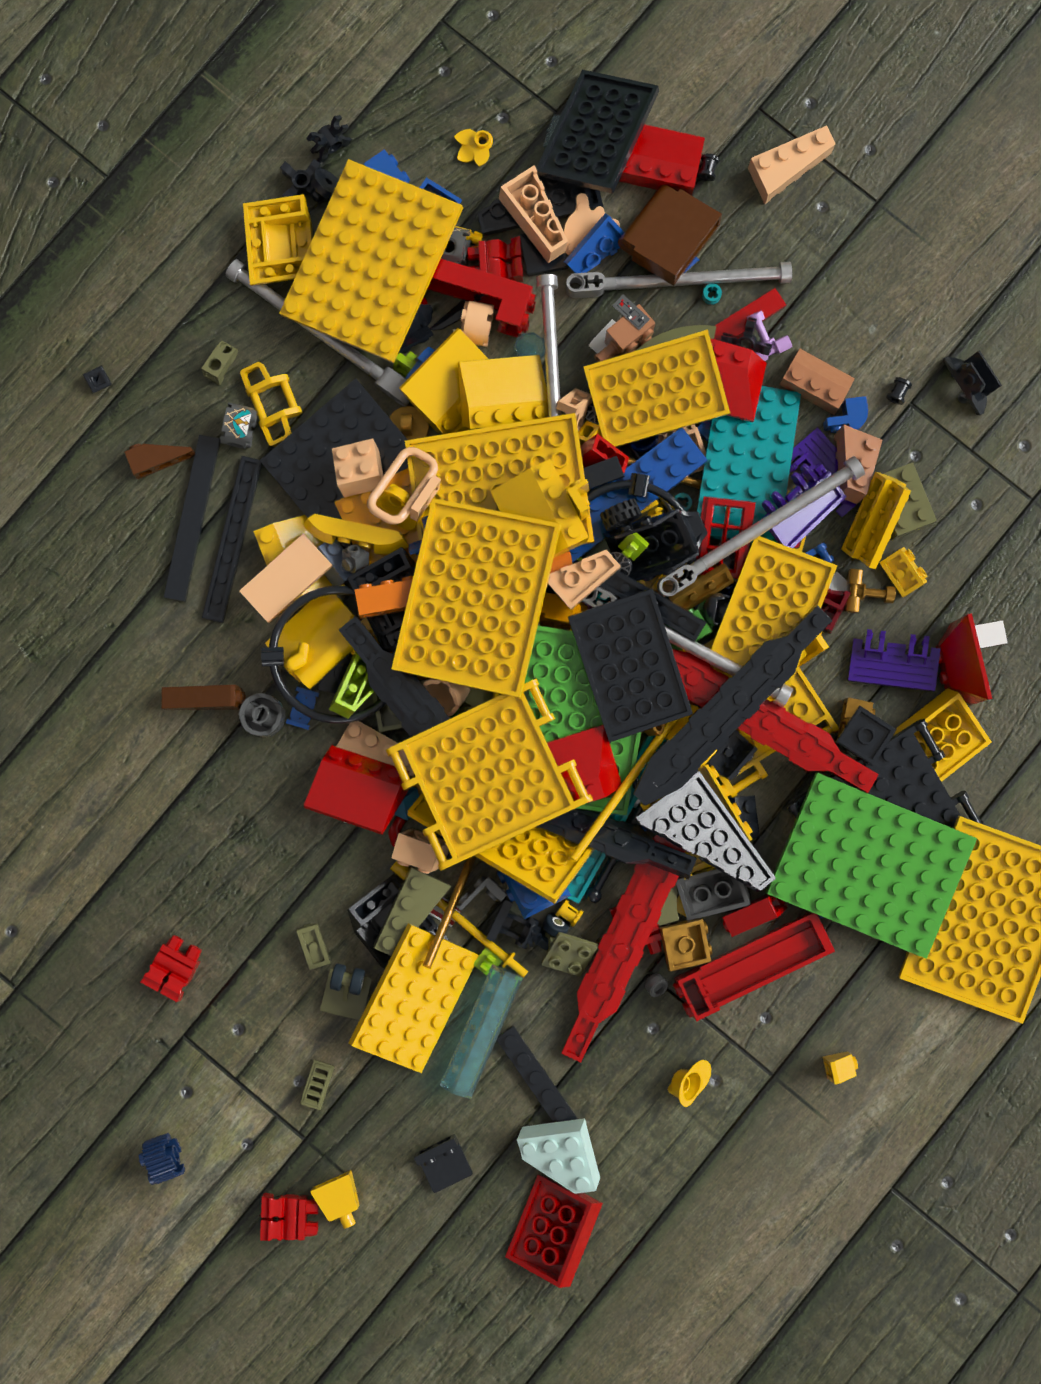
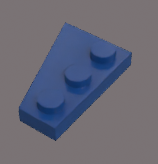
[564,213,624,273]

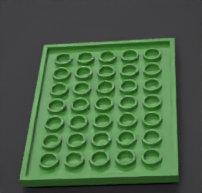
[524,625,641,815]
[766,772,977,959]

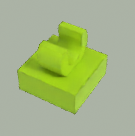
[393,351,417,378]
[618,533,649,561]
[474,947,502,978]

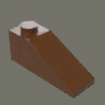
[124,444,195,479]

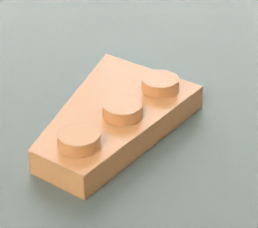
[548,550,621,610]

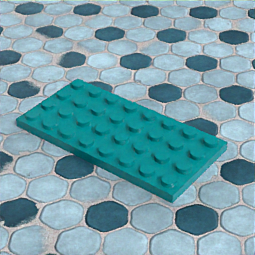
[696,386,801,545]

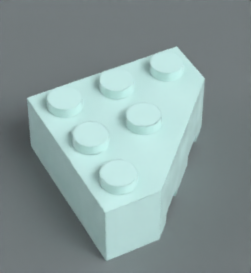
[517,1118,600,1194]

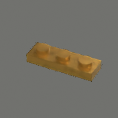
[669,563,734,610]

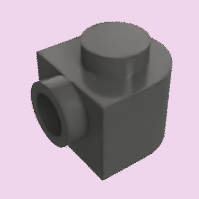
[342,544,369,574]

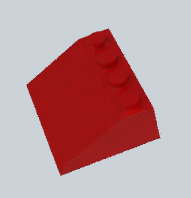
[619,124,705,196]
[304,745,410,835]
[505,1174,603,1288]

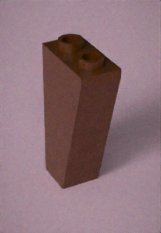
[161,685,246,710]

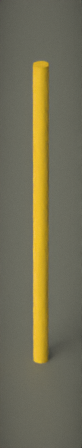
[570,719,678,862]

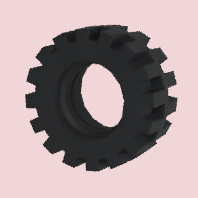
[600,498,642,531]

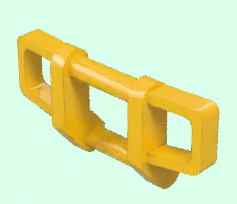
[240,362,303,447]

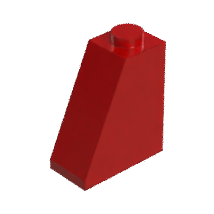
[580,434,630,473]
[722,894,787,937]

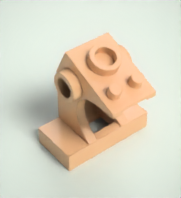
[556,388,593,431]

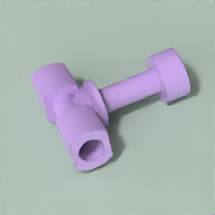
[747,310,792,361]

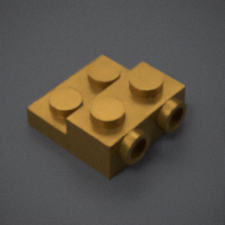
[660,918,712,972]

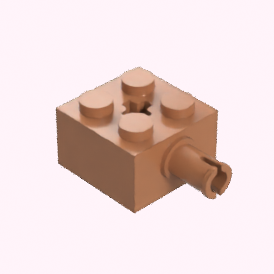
[594,304,655,362]

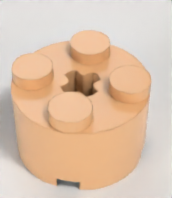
[460,300,494,347]

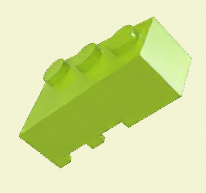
[329,652,374,719]

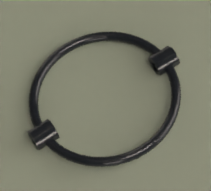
[587,473,697,608]
[261,586,396,724]

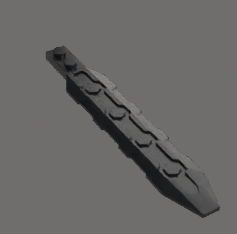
[633,605,832,806]
[339,616,450,737]
[534,808,697,880]

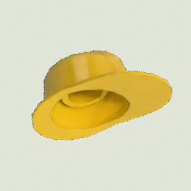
[376,484,417,530]
[668,1060,711,1107]

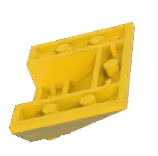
[243,194,313,286]

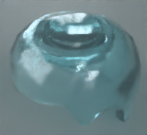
[513,332,545,359]

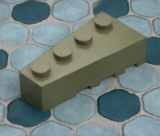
[374,866,451,956]

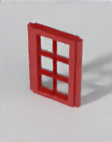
[696,496,756,579]

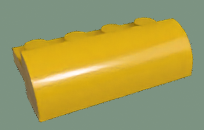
[841,472,911,569]

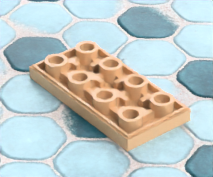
[240,533,333,623]

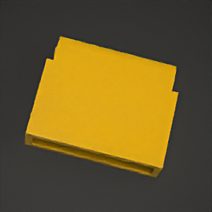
[265,585,355,689]

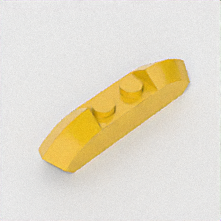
[303,514,409,554]

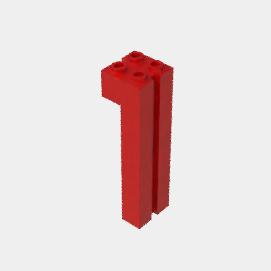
[427,259,536,339]
[673,912,835,1021]

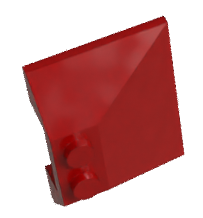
[710,338,767,422]
[935,613,992,705]
[547,724,622,803]

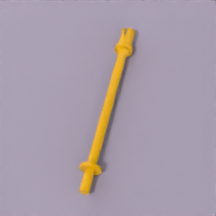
[390,860,528,978]

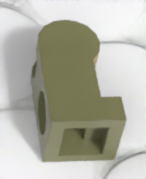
[201,341,238,385]

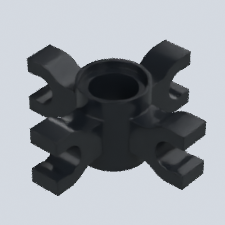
[306,115,352,163]
[280,159,325,204]
[720,317,773,356]

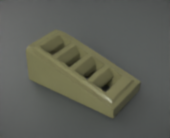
[300,1060,335,1110]

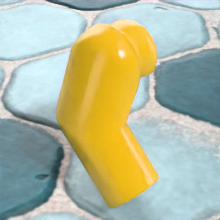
[284,643,309,672]

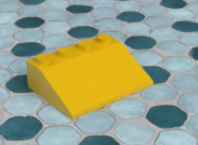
[399,328,488,435]
[458,355,549,429]
[490,459,589,558]
[253,515,345,608]
[892,688,992,782]

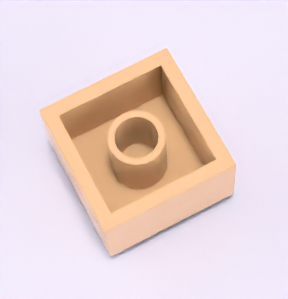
[332,439,383,497]
[391,828,449,874]

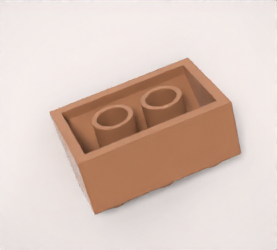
[779,349,855,415]

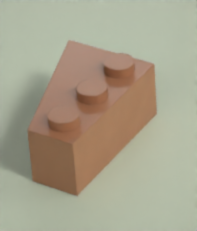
[834,425,882,504]

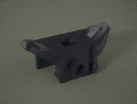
[398,304,434,354]
[943,350,1002,415]

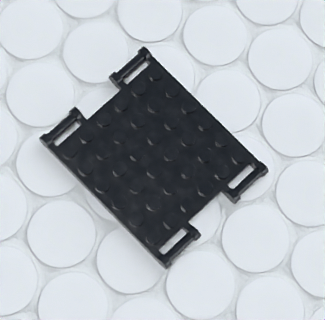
[786,719,985,828]

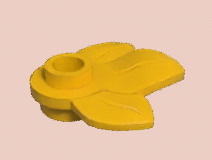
[454,129,493,166]

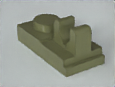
[296,923,331,970]

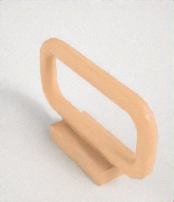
[367,447,441,524]

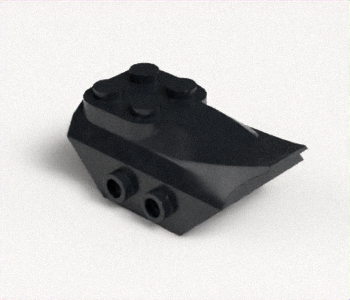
[602,509,707,581]

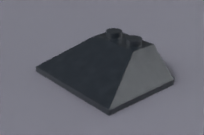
[347,547,416,652]
[347,873,449,969]

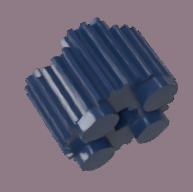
[139,1133,185,1185]

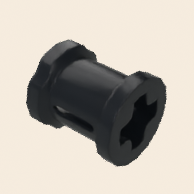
[697,153,720,181]
[886,377,912,405]

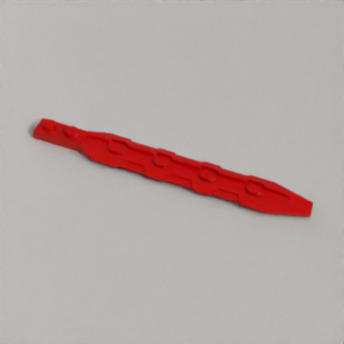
[672,649,879,793]
[561,835,685,1063]

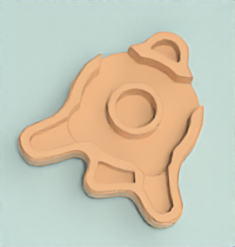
[564,193,620,255]

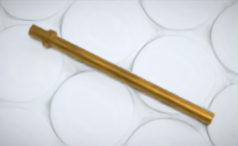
[423,856,477,969]

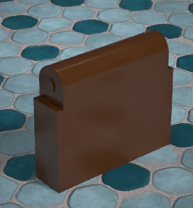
[618,185,722,286]

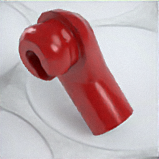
[388,816,406,847]

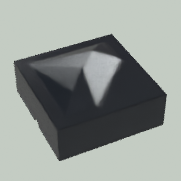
[83,365,112,393]

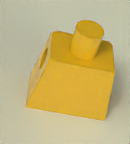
[310,1170,359,1229]

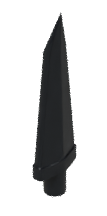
[430,294,485,330]

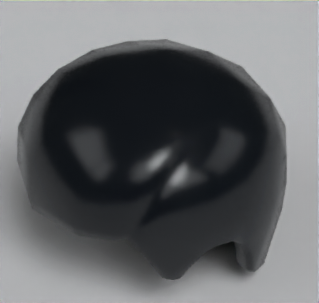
[703,593,731,626]

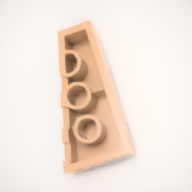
[748,125,835,204]
[499,165,568,263]

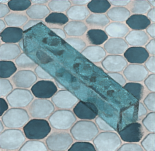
[440,964,523,1099]

